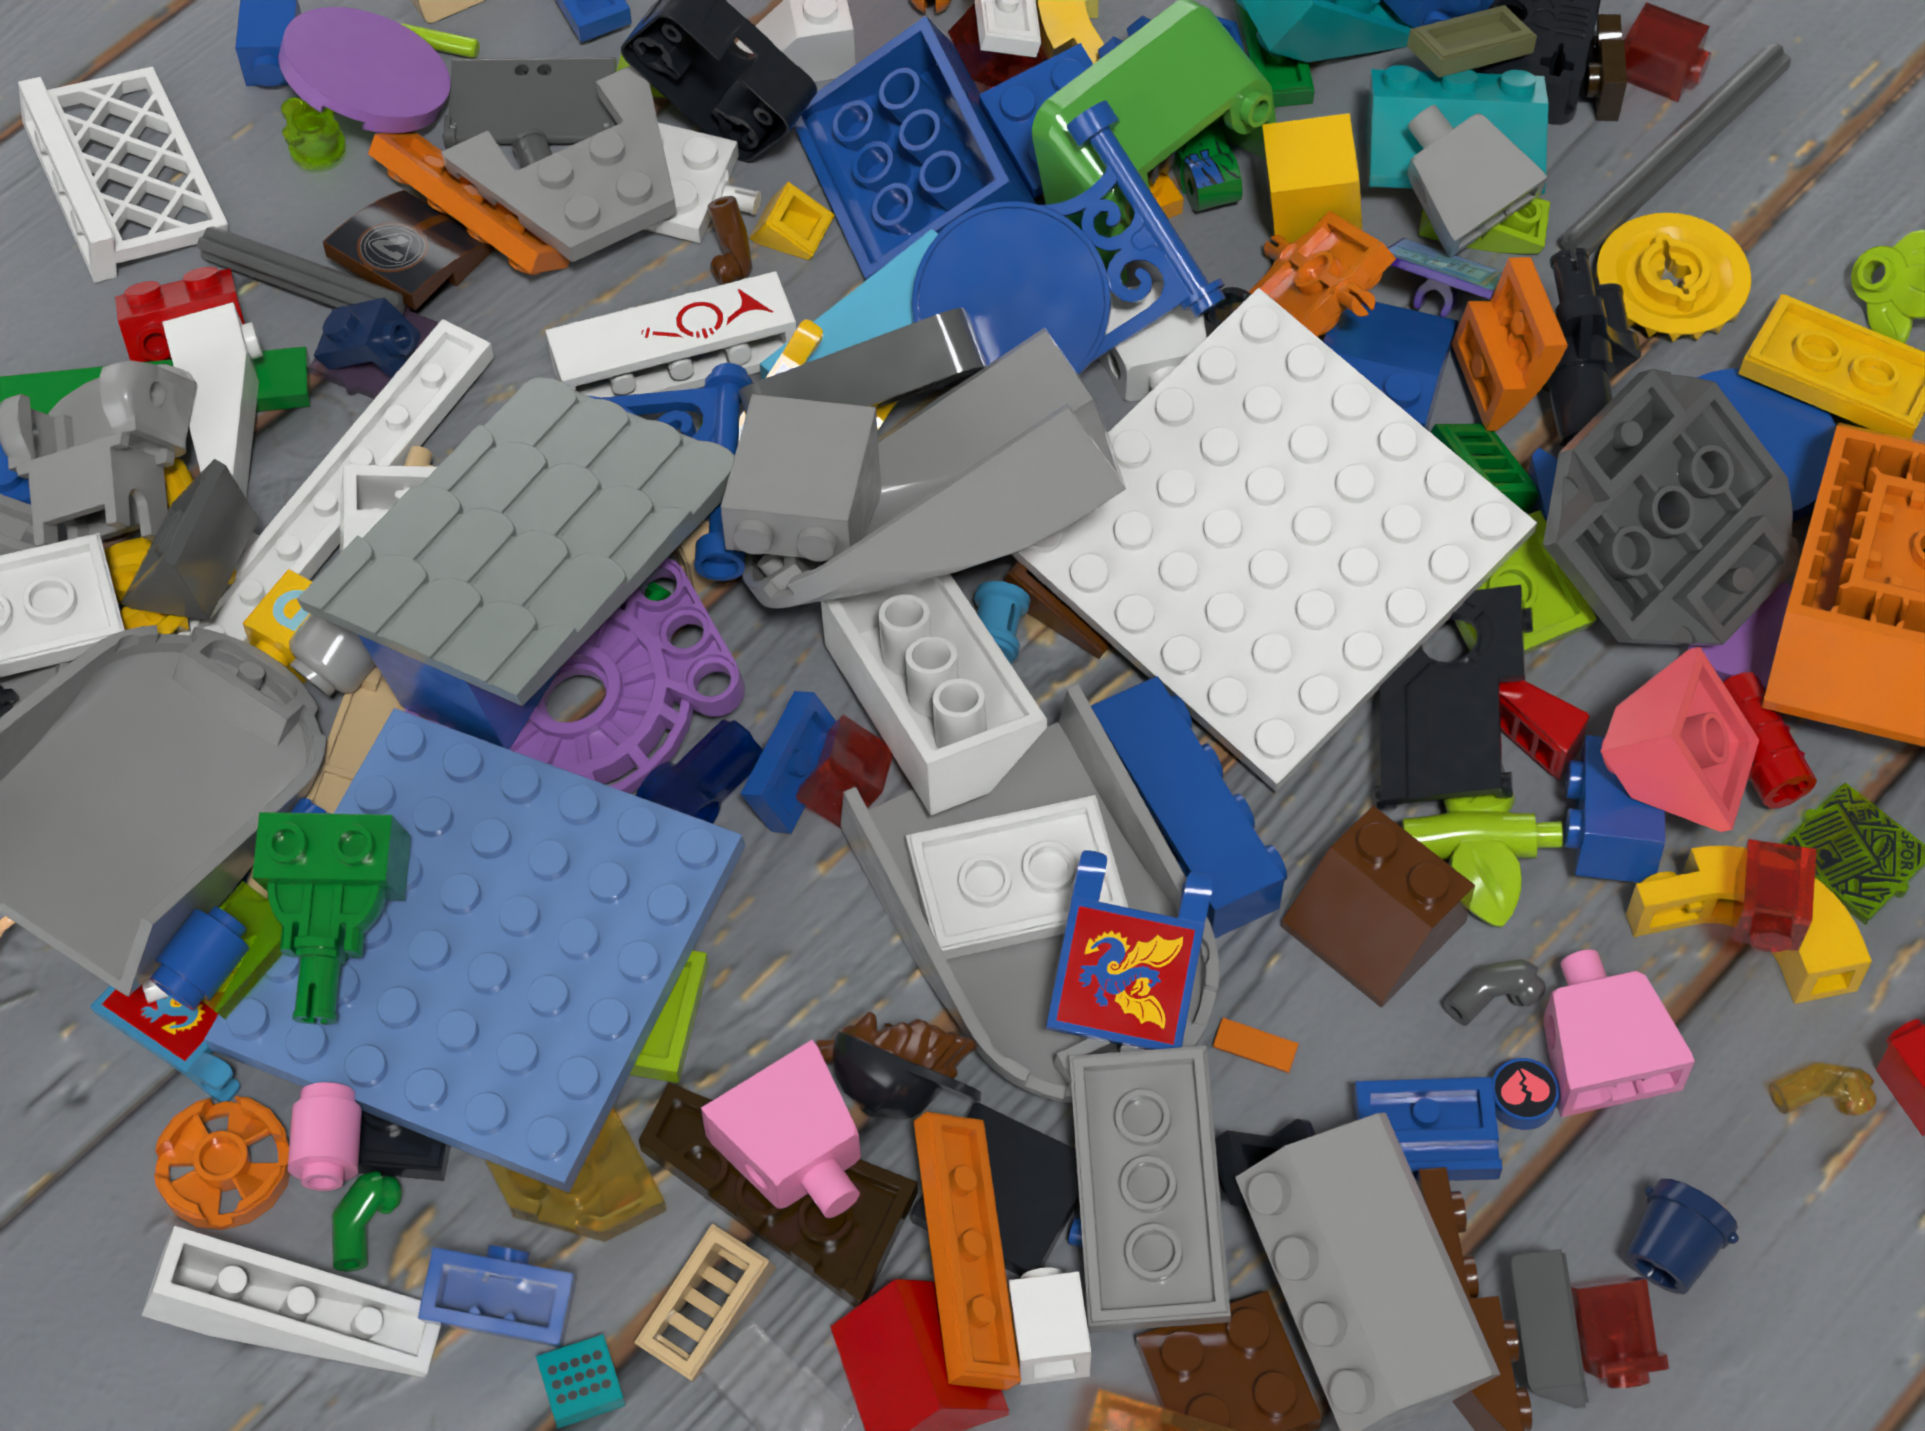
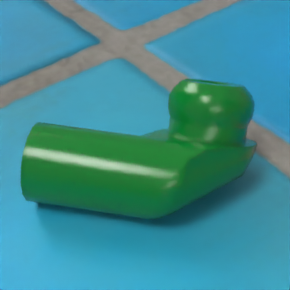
[332,1171,402,1272]

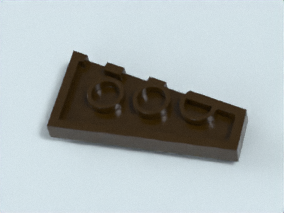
[639,1082,918,1308]

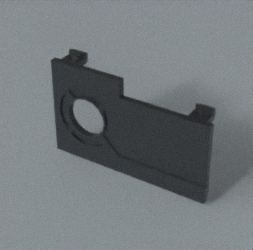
[1375,585,1533,811]

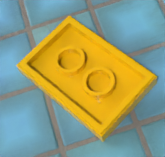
[1738,294,1925,438]

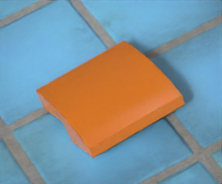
[1451,257,1568,431]

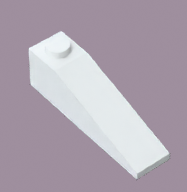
[162,302,263,497]
[141,1226,441,1377]

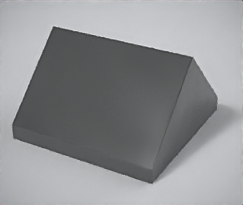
[121,459,259,620]

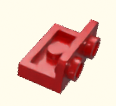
[115,267,245,362]

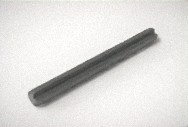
[1561,43,1791,259]

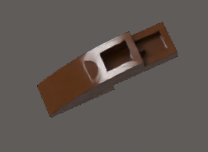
[1416,1167,1532,1431]

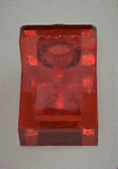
[1571,1277,1669,1388]

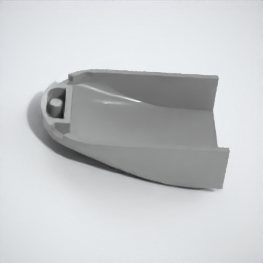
[742,327,1126,608]
[0,625,326,997]
[841,684,1220,1104]

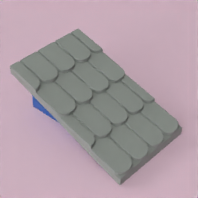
[297,376,735,749]

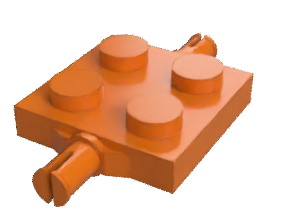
[1249,211,1396,337]

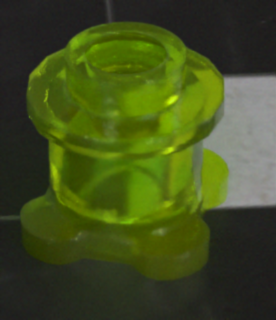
[281,98,346,169]

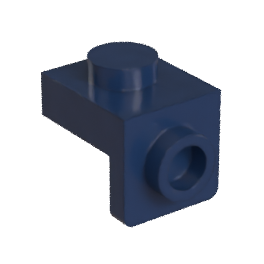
[314,297,420,379]

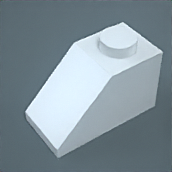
[736,0,856,82]

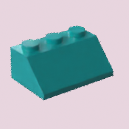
[1365,65,1549,194]

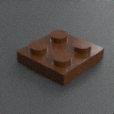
[1135,1291,1322,1431]

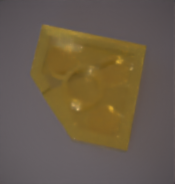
[483,1106,667,1242]

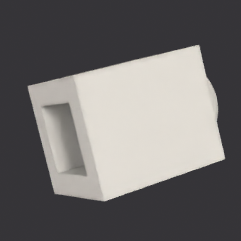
[1009,1267,1091,1385]

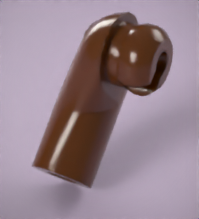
[707,196,753,285]

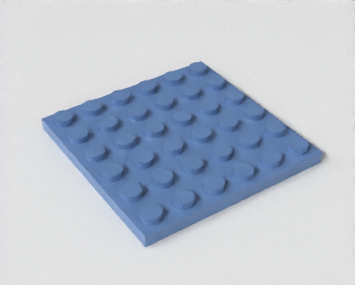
[204,708,745,1193]

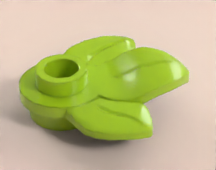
[1851,229,1925,344]

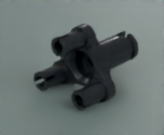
[1488,248,1641,447]

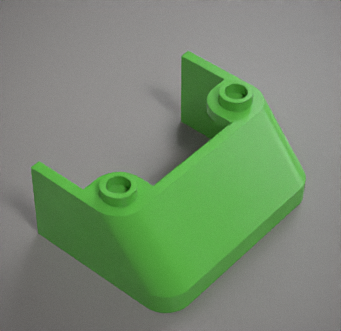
[1032,0,1277,284]

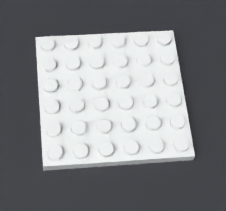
[1011,288,1537,792]

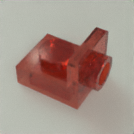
[796,714,893,829]

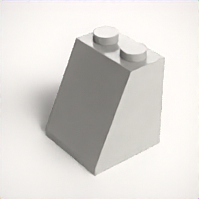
[721,394,881,562]

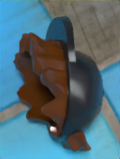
[815,1012,982,1119]

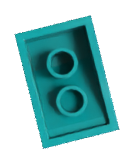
[1236,0,1414,62]

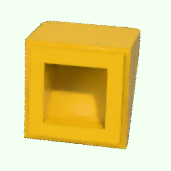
[749,181,835,260]

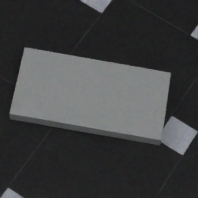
[1069,1045,1231,1333]

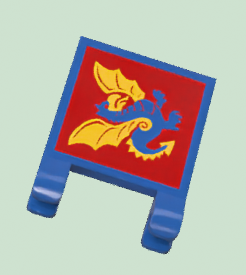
[1046,850,1214,1050]

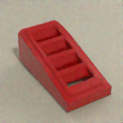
[1500,680,1590,780]

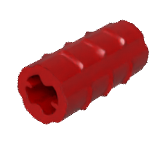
[1723,672,1817,809]

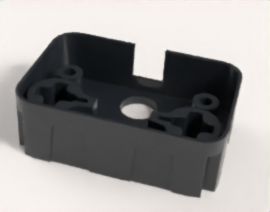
[621,0,817,162]
[1470,0,1601,125]

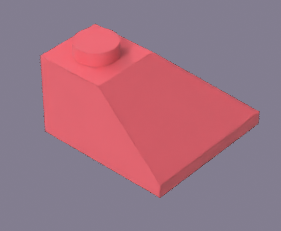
[1600,647,1759,832]

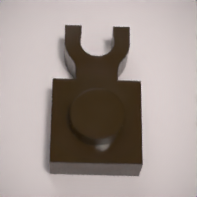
[1584,14,1627,121]

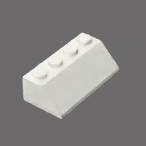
[821,574,1047,815]

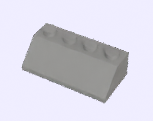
[1235,1113,1500,1431]

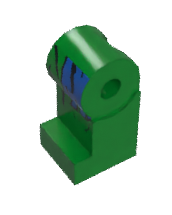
[1171,118,1243,212]

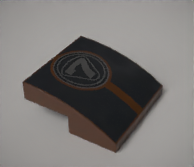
[323,190,494,310]

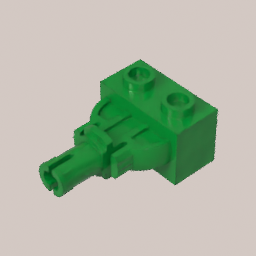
[252,812,411,1025]

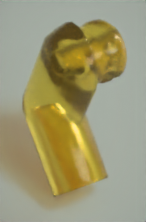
[1769,1062,1877,1116]

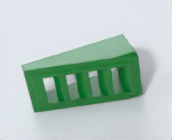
[1431,424,1539,515]

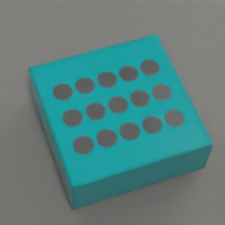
[535,1334,626,1429]

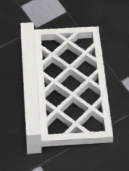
[18,66,229,283]

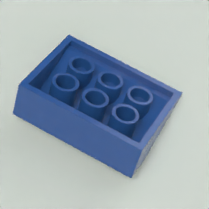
[794,16,1036,280]

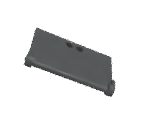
[442,57,617,147]

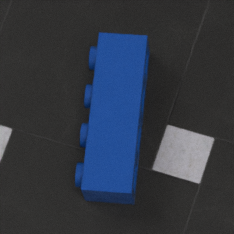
[1091,676,1287,938]

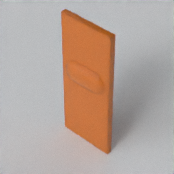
[1213,1018,1299,1073]

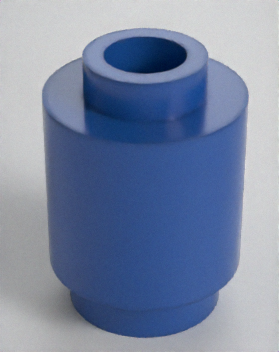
[150,906,250,1011]

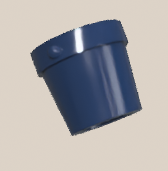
[1625,1178,1739,1294]

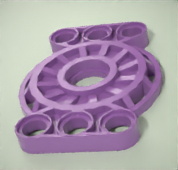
[405,558,745,794]

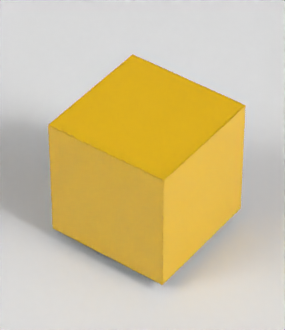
[1262,113,1363,247]

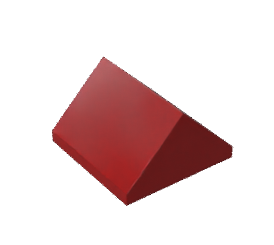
[830,1279,1009,1431]

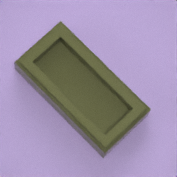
[1407,5,1537,78]

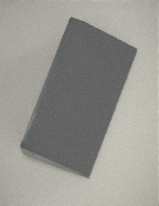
[1511,1249,1589,1409]

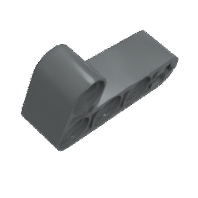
[738,308,987,414]

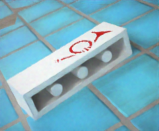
[545,271,796,398]

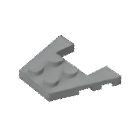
[441,66,677,262]

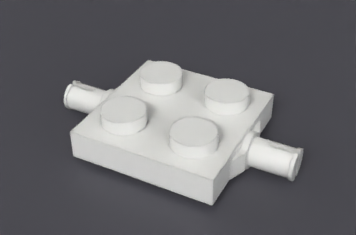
[644,122,761,243]

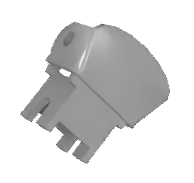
[0,361,196,547]

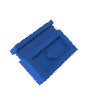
[1353,1077,1503,1181]

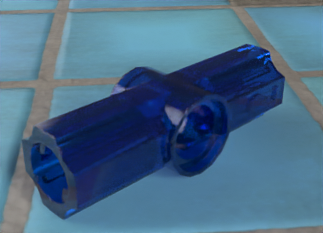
[636,719,763,824]

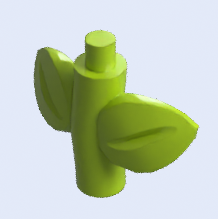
[1402,791,1563,928]

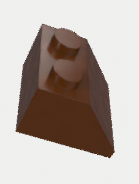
[1281,805,1475,1008]

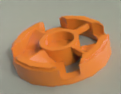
[154,1096,290,1230]

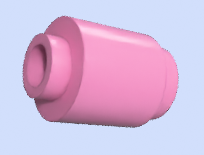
[288,1082,362,1191]

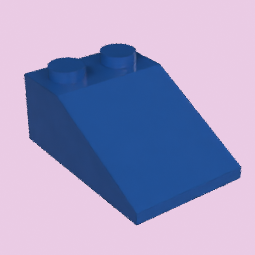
[1323,302,1458,430]

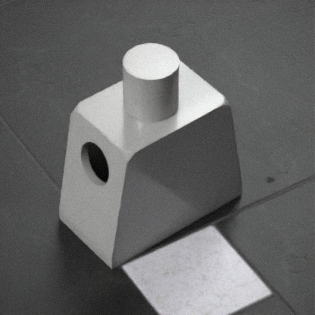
[1407,105,1547,258]

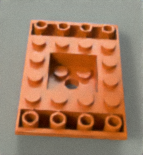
[1762,423,1925,747]

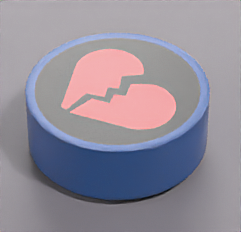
[1492,1058,1560,1130]

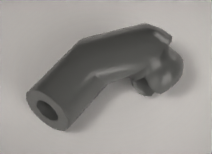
[1443,959,1546,1025]

